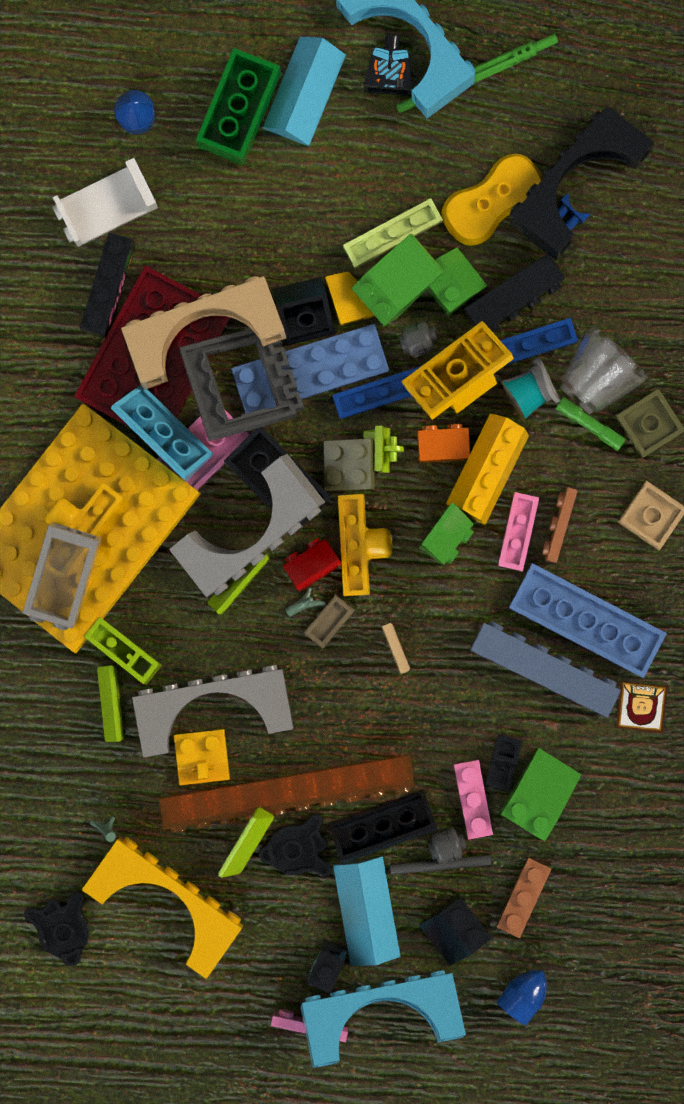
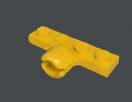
[45,483,124,579]
[338,494,393,596]

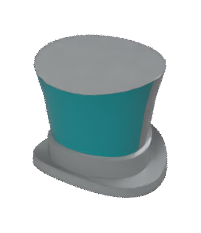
[501,358,561,421]

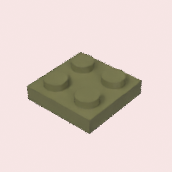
[615,389,684,458]
[324,439,375,492]

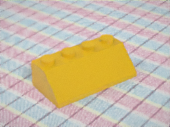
[446,413,529,525]

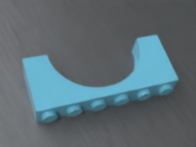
[336,0,476,118]
[301,971,466,1068]

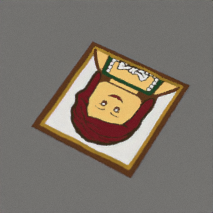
[616,681,668,733]

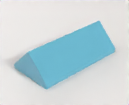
[263,36,346,147]
[111,385,213,482]
[333,856,400,966]

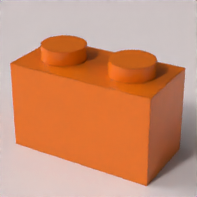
[417,424,470,463]

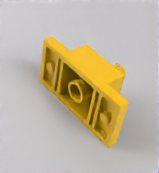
[401,321,514,420]

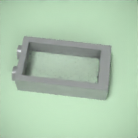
[23,522,102,630]

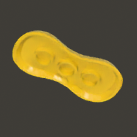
[441,153,543,246]

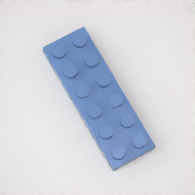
[231,324,389,413]
[509,563,667,678]

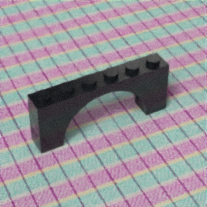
[510,106,654,261]

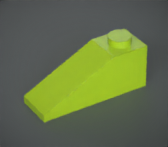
[84,617,162,685]

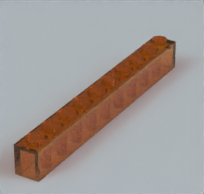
[159,754,415,833]

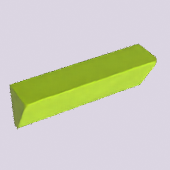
[208,553,270,615]
[97,665,124,742]
[218,807,274,877]

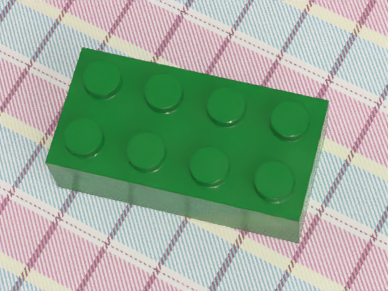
[196,48,281,166]

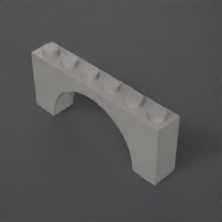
[169,454,325,597]
[132,665,294,757]

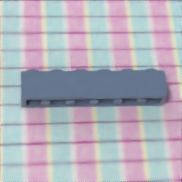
[469,621,621,717]

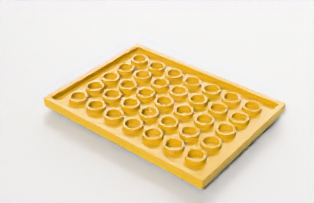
[0,403,201,653]

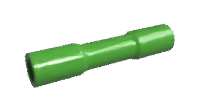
[555,397,626,451]

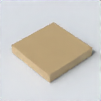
[617,481,684,550]
[381,623,410,674]

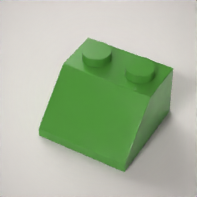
[427,247,488,317]

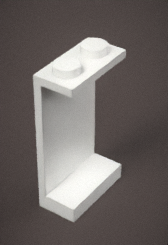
[52,158,158,247]

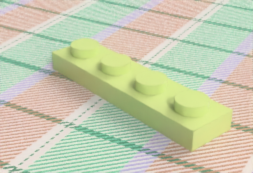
[343,198,443,268]

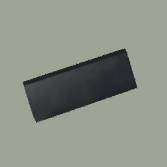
[328,790,438,864]

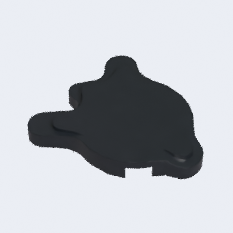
[259,813,332,877]
[24,890,90,966]

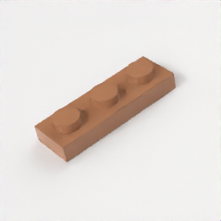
[542,487,578,564]
[496,857,551,938]

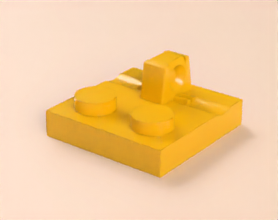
[174,729,230,785]

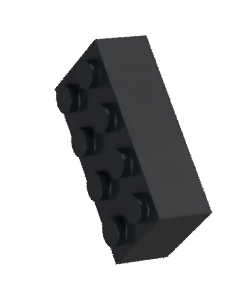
[224,427,331,534]

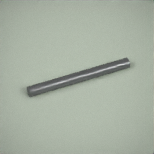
[390,855,492,875]

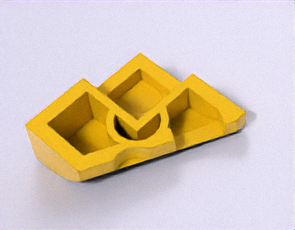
[325,272,375,326]

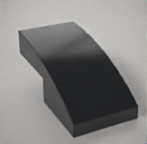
[484,734,522,793]

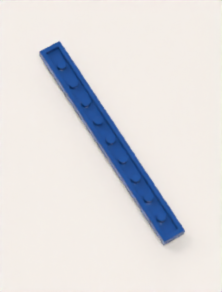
[332,318,578,420]

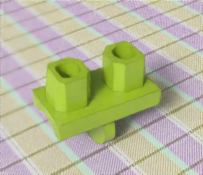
[364,426,404,473]

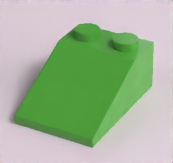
[351,233,445,326]
[419,503,474,565]
[499,748,582,842]

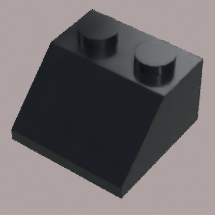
[273,277,335,346]
[419,894,492,966]

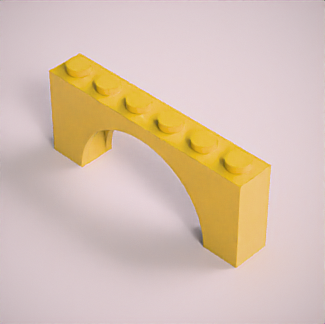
[82,837,243,979]

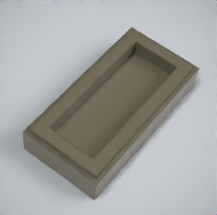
[304,594,355,649]

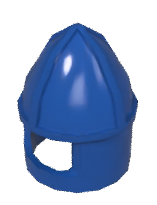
[114,90,155,134]
[496,970,547,1025]

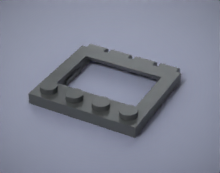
[179,329,304,441]

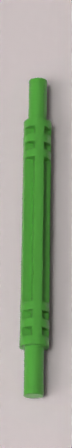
[396,34,558,113]

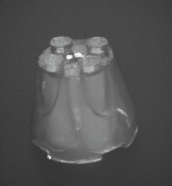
[561,325,649,414]

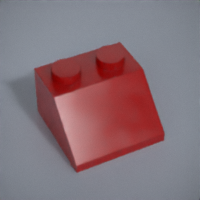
[283,538,342,592]

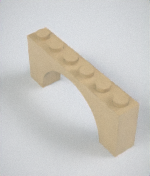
[121,276,286,390]

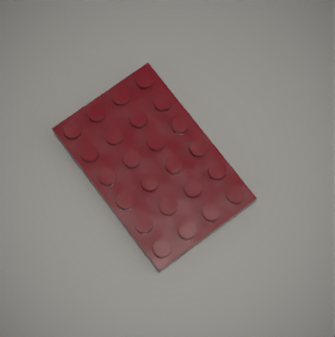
[74,265,231,427]

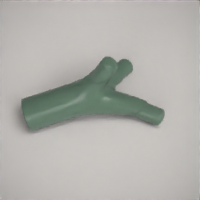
[285,587,326,617]
[90,817,116,842]

